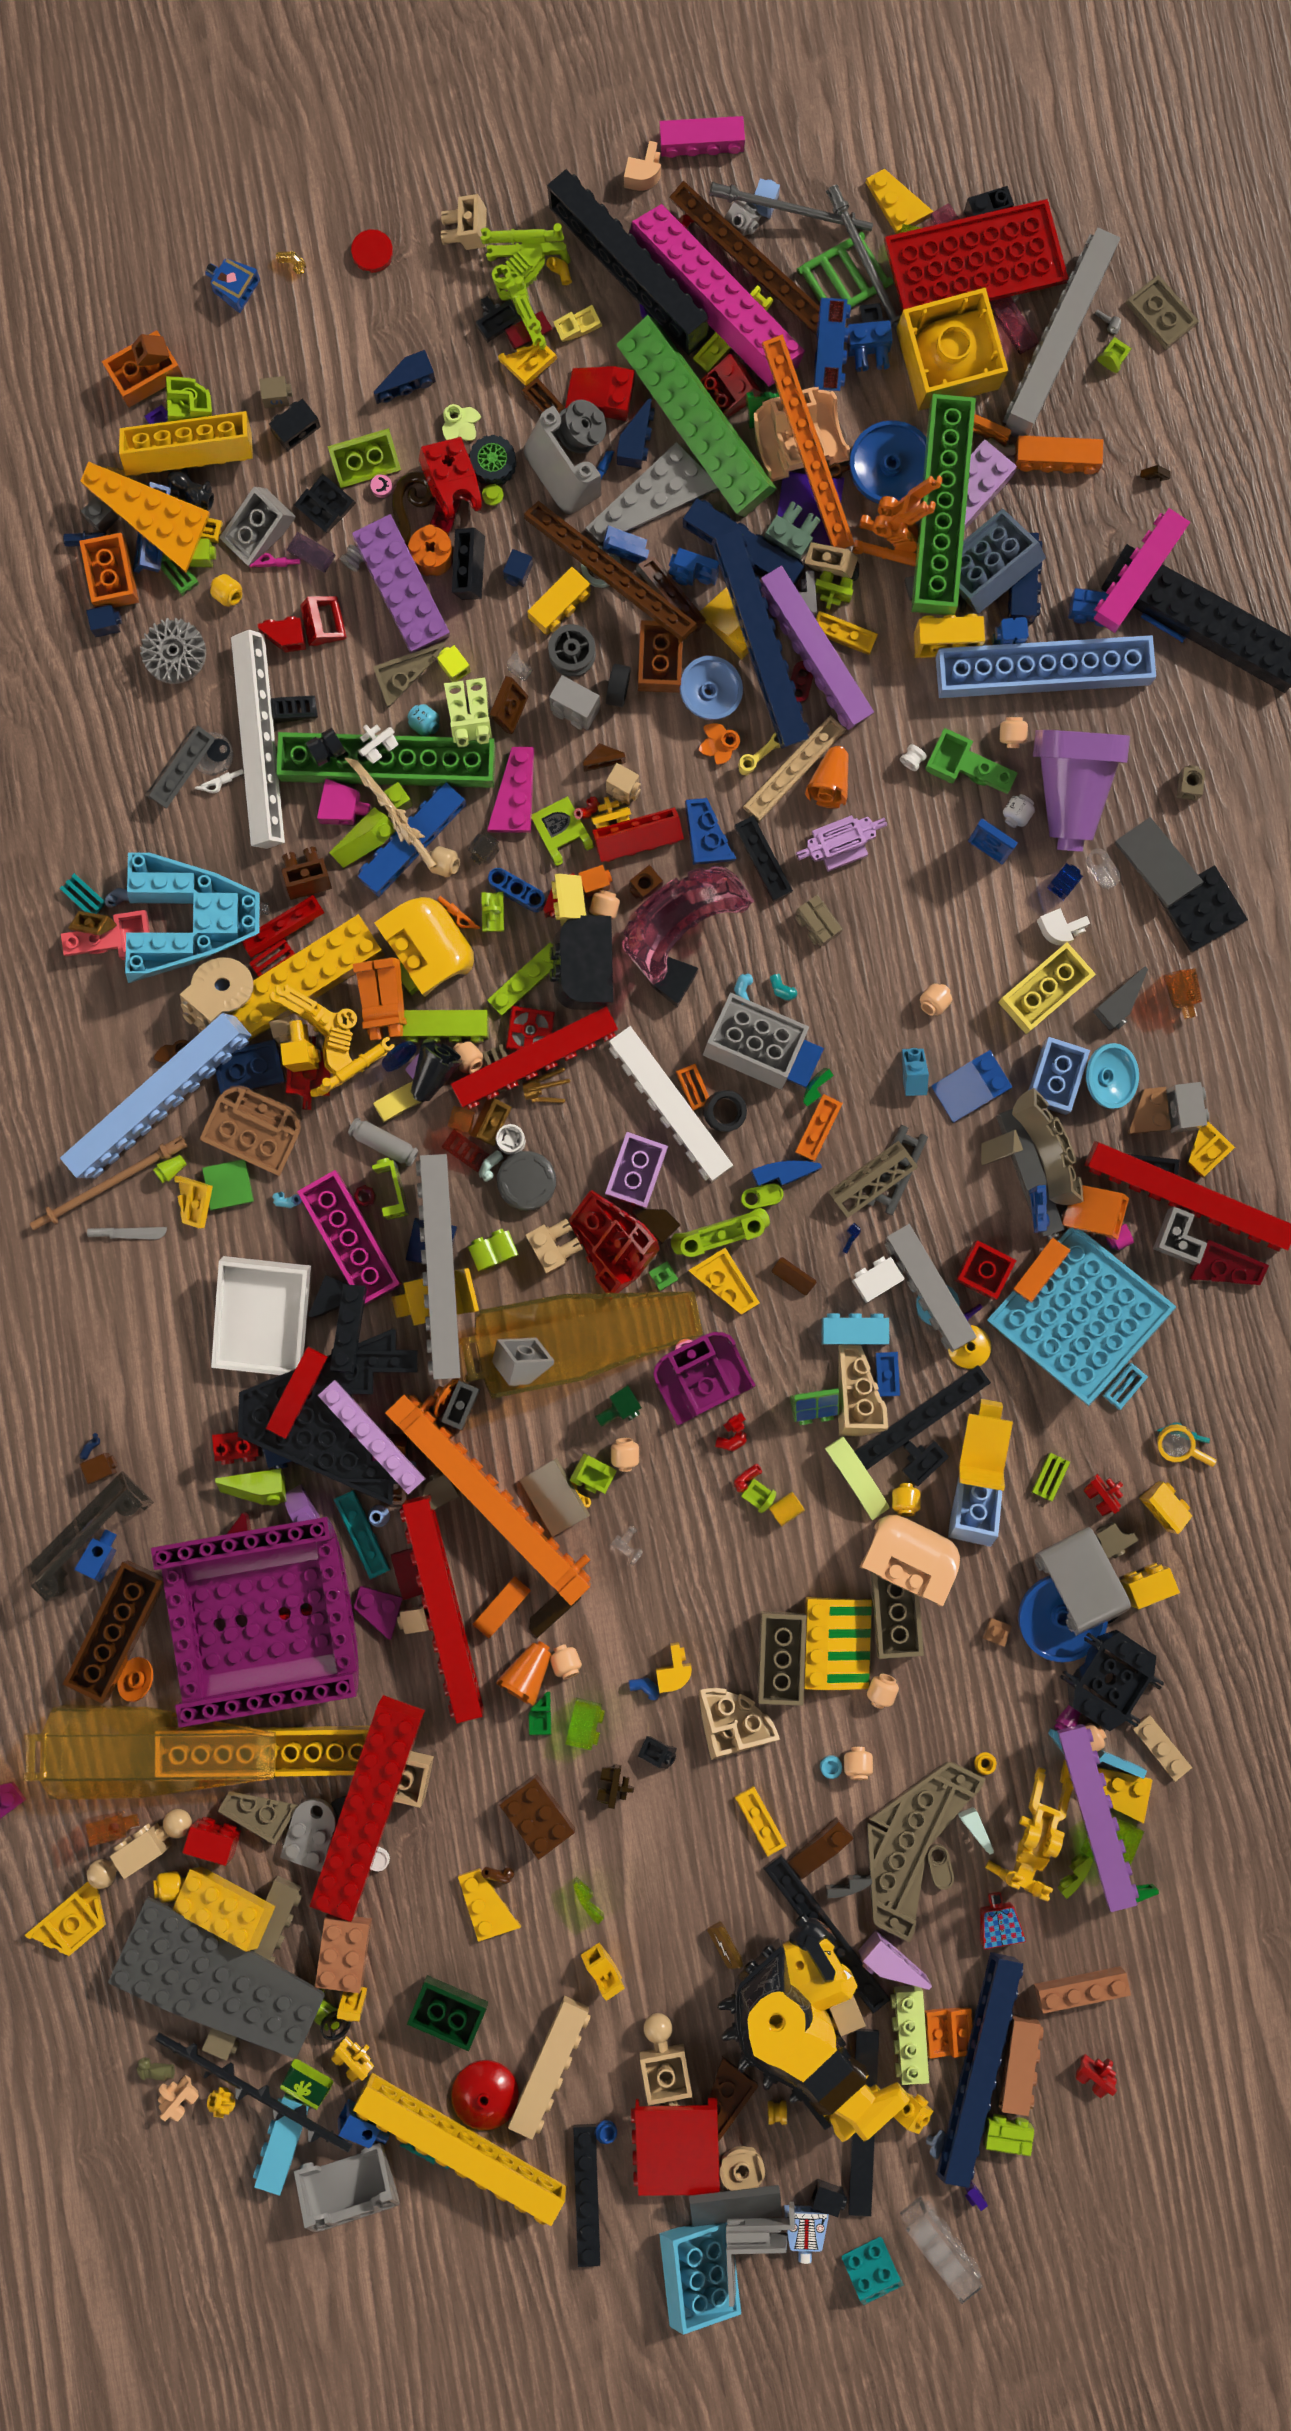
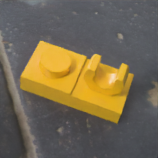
[337,1987,367,2022]

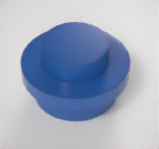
[595,2120,617,2144]

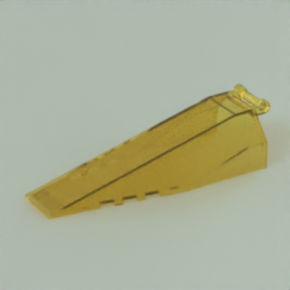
[458,1291,703,1399]
[23,1704,276,1800]

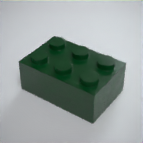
[407,1975,488,2052]

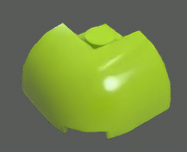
[166,376,212,422]

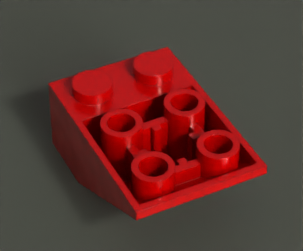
[700,354,761,418]

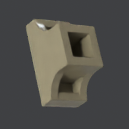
[1094,1522,1138,1559]

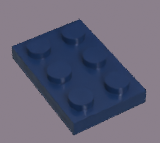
[215,1040,286,1094]

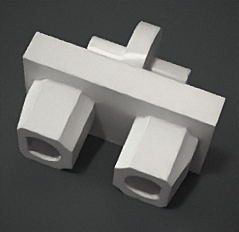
[358,724,398,764]

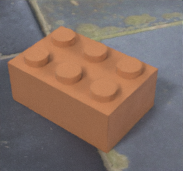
[315,1914,372,1993]

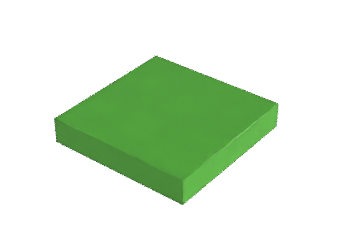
[202,1159,254,1211]

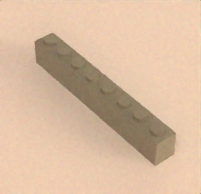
[202,1876,303,2061]

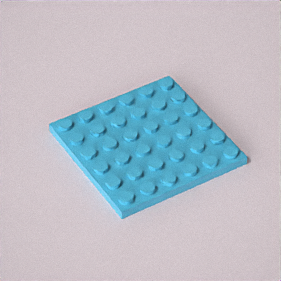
[987,1228,1176,1406]

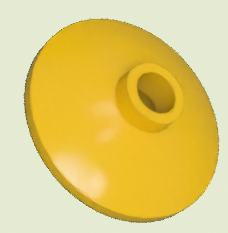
[948,1325,991,1369]

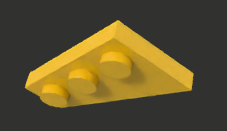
[688,1248,760,1315]

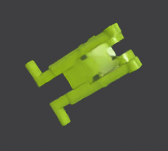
[480,223,571,349]

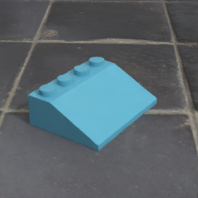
[659,2223,741,2335]

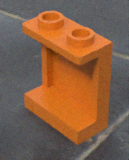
[1062,1185,1129,1240]

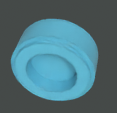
[820,1755,843,1779]

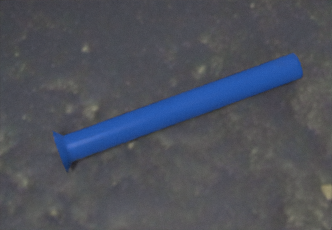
[1141,613,1186,643]

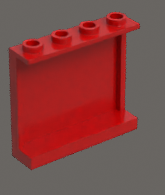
[631,2098,720,2196]

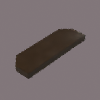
[529,1592,581,1638]

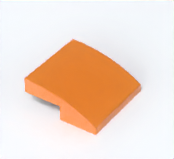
[924,2008,973,2059]

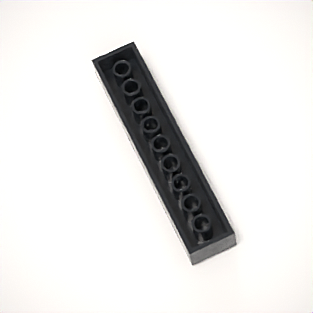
[547,169,708,355]
[1101,544,1291,693]

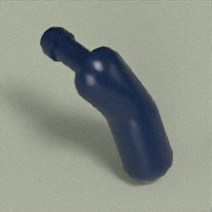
[80,1433,100,1460]

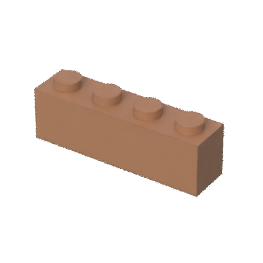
[1034,1966,1131,2014]
[998,2015,1044,2116]

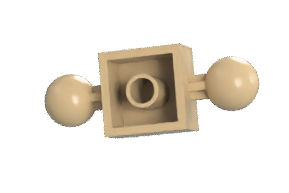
[87,1809,192,1889]
[640,2013,692,2106]

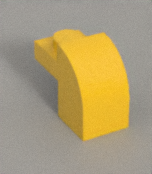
[656,1642,692,1693]
[581,1943,625,2001]

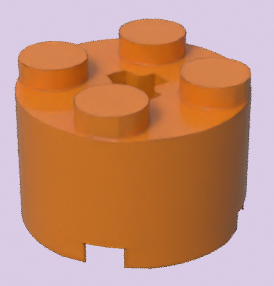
[408,524,453,576]

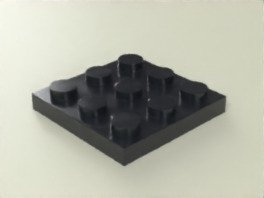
[1158,865,1248,953]

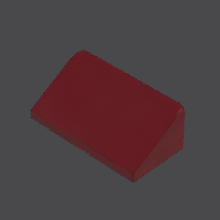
[504,311,553,350]

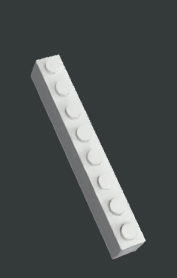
[609,1026,733,1183]

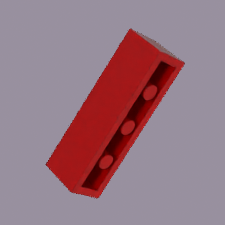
[592,807,684,862]

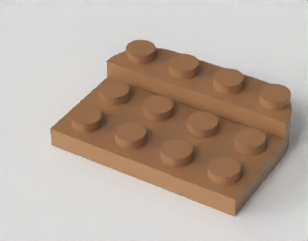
[199,1086,301,1176]

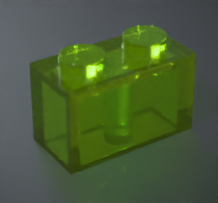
[566,1698,605,1750]

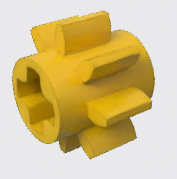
[207,2087,235,2118]

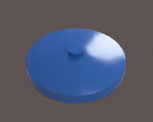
[849,420,927,504]
[1018,1576,1108,1662]

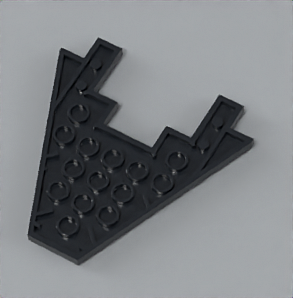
[238,1329,418,1505]

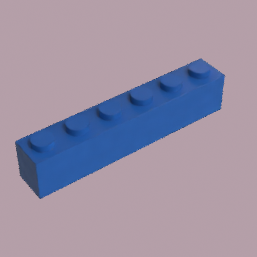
[358,783,466,897]

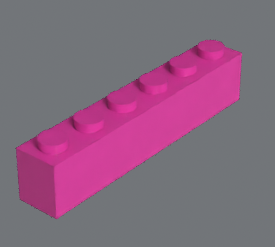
[1094,508,1190,633]

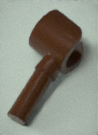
[829,463,850,479]

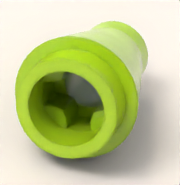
[153,1154,187,1184]

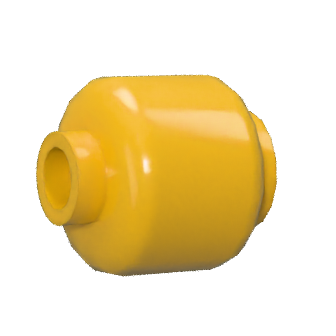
[210,574,242,607]
[892,1483,921,1517]
[153,1871,185,1903]

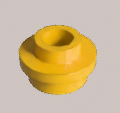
[974,1752,997,1775]

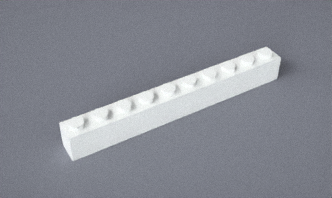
[231,630,285,849]

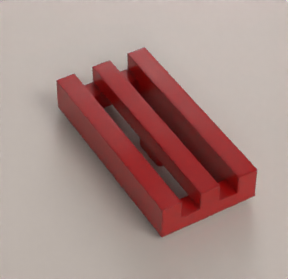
[249,938,295,977]

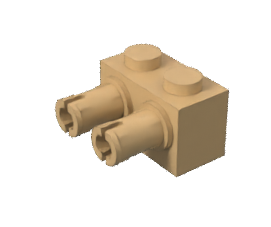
[441,194,487,250]
[526,1218,583,1275]

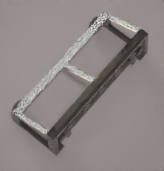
[27,1471,154,1602]

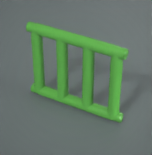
[796,232,893,318]

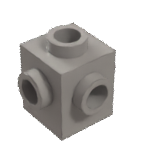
[724,200,762,236]

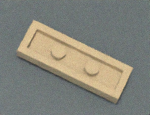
[1131,1714,1192,1782]

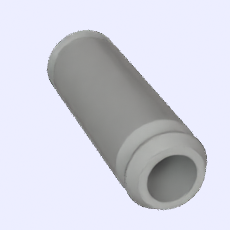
[348,1118,419,1166]

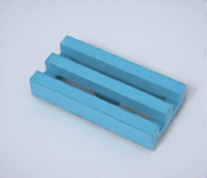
[1102,1363,1148,1410]

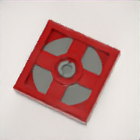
[506,1006,555,1051]

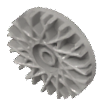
[140,618,206,684]

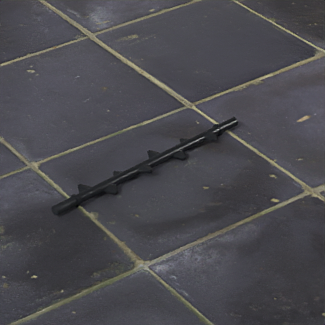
[155,2032,353,2153]

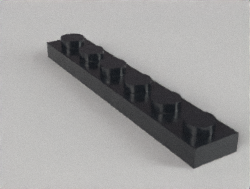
[573,2124,601,2267]

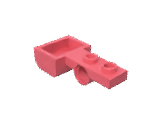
[61,910,150,960]

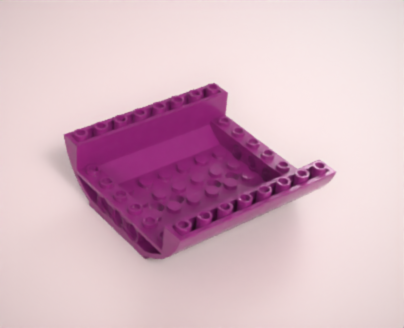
[151,1517,359,1727]

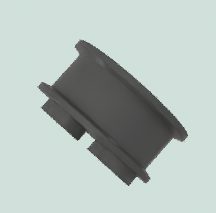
[556,400,606,454]
[548,624,596,677]

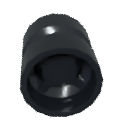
[305,728,346,767]

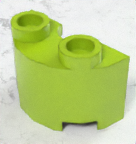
[569,1453,617,1494]

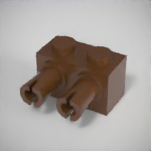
[281,846,332,900]

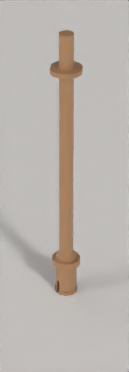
[30,1135,188,1230]

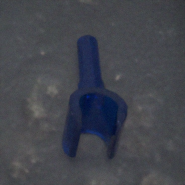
[842,1223,861,1254]

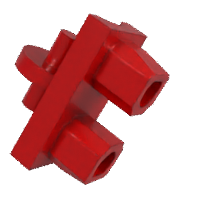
[1084,1473,1123,1516]
[1076,2054,1117,2099]

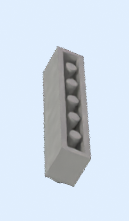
[885,1224,977,1352]

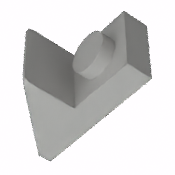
[799,571,817,619]

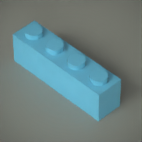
[253,2093,310,2196]

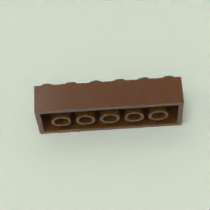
[63,1560,164,1704]

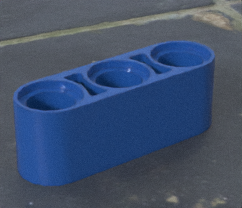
[488,868,546,912]

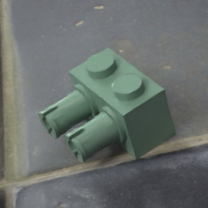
[764,502,820,561]

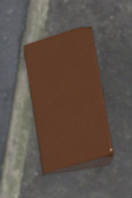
[772,1257,817,1295]

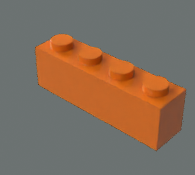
[1015,435,1103,475]

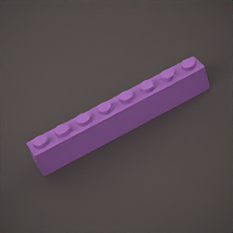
[760,565,874,730]
[1057,1724,1139,1912]

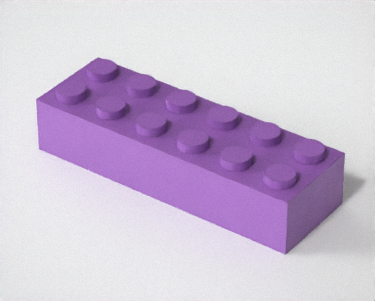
[352,514,450,653]

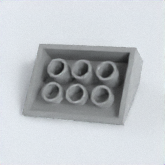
[703,992,809,1090]

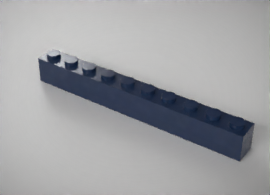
[712,529,810,749]
[936,1952,1023,2188]

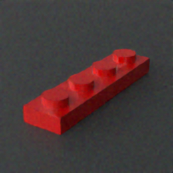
[242,895,325,958]

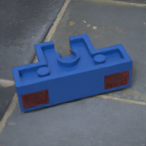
[814,298,851,391]

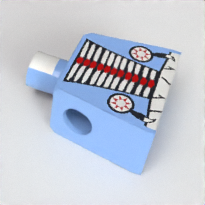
[784,2205,829,2264]

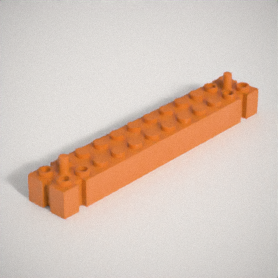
[385,1394,591,1606]

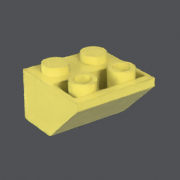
[551,874,586,926]

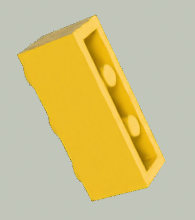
[527,567,591,636]

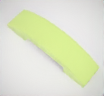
[825,1436,890,1520]

